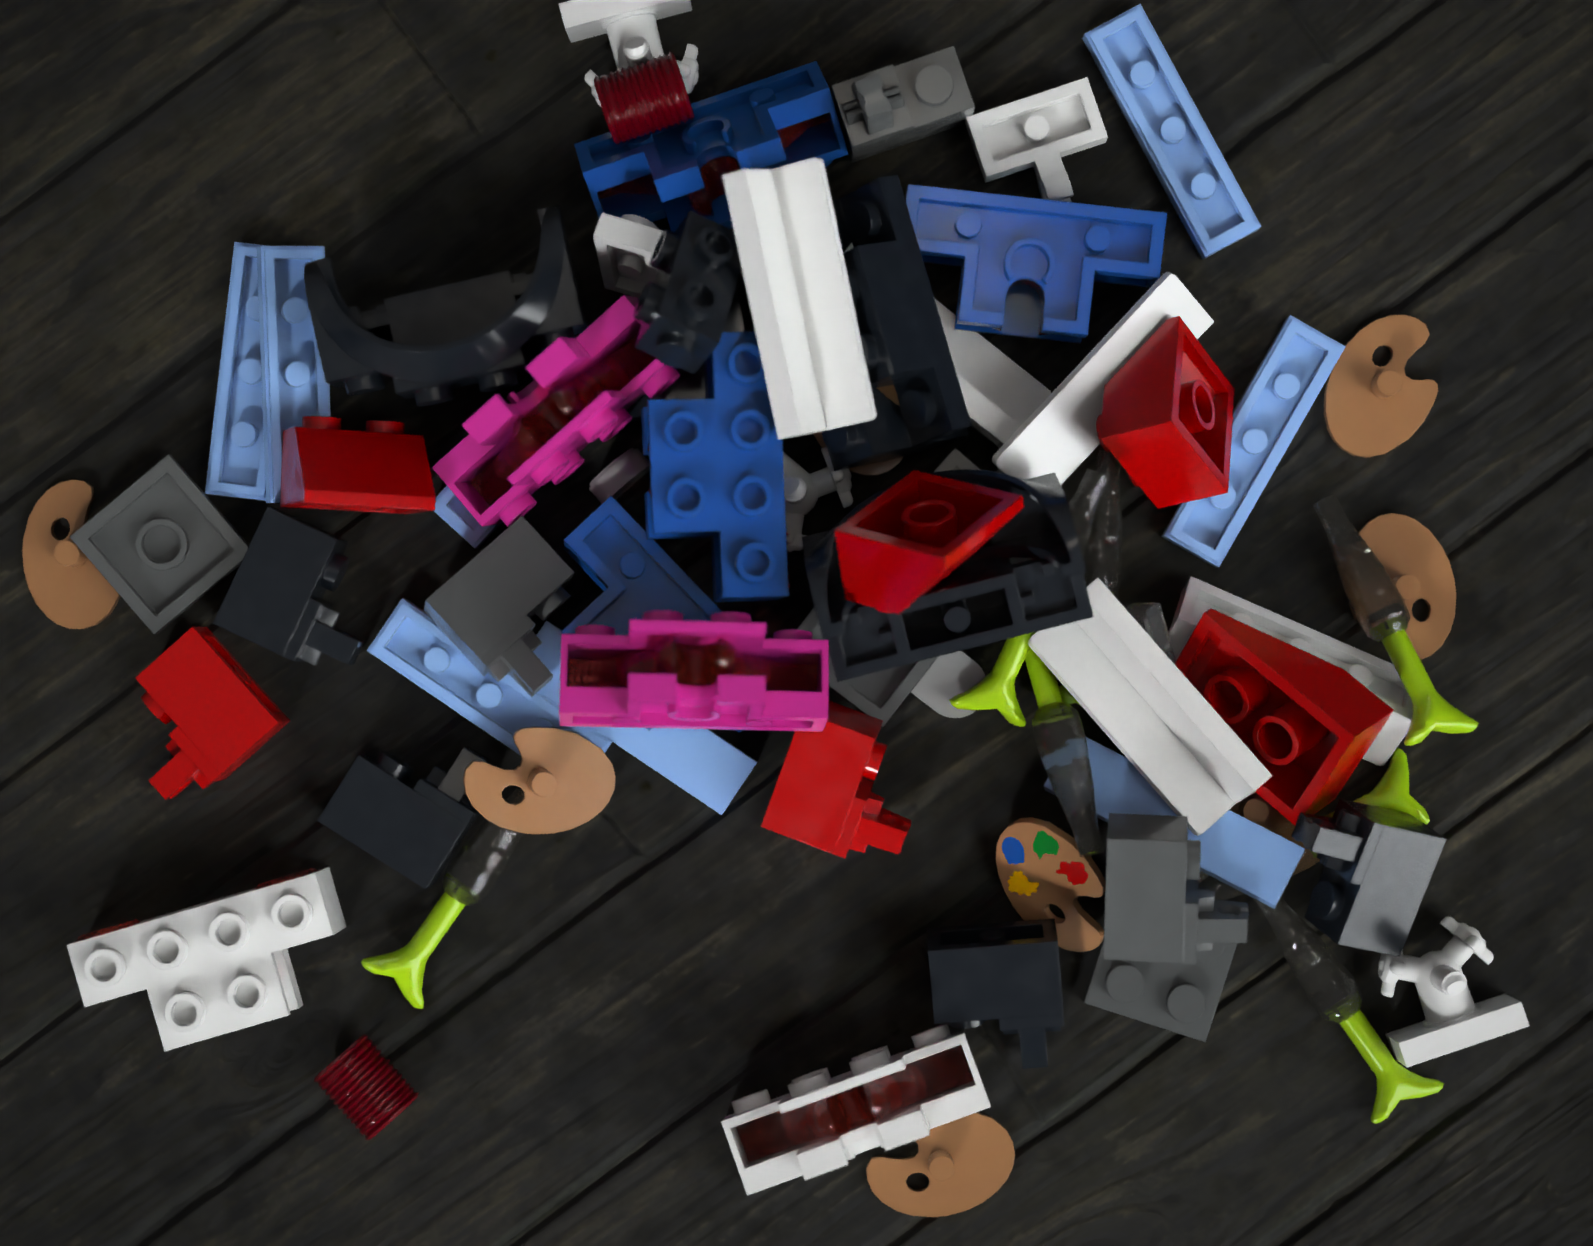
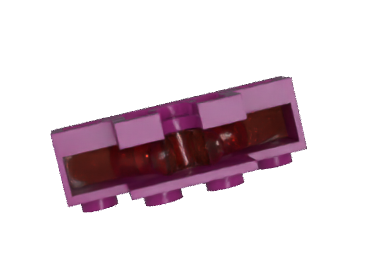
[432,295,680,527]
[559,610,829,732]

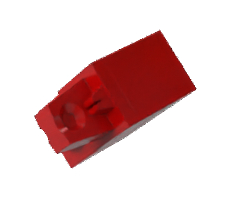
[135,627,290,800]
[761,700,911,859]

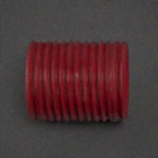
[594,52,695,145]
[314,1034,419,1140]

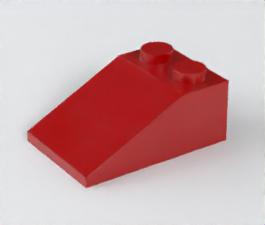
[1175,609,1394,826]

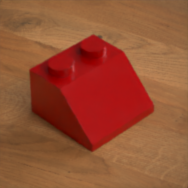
[1096,316,1235,509]
[280,416,436,514]
[834,470,1024,614]

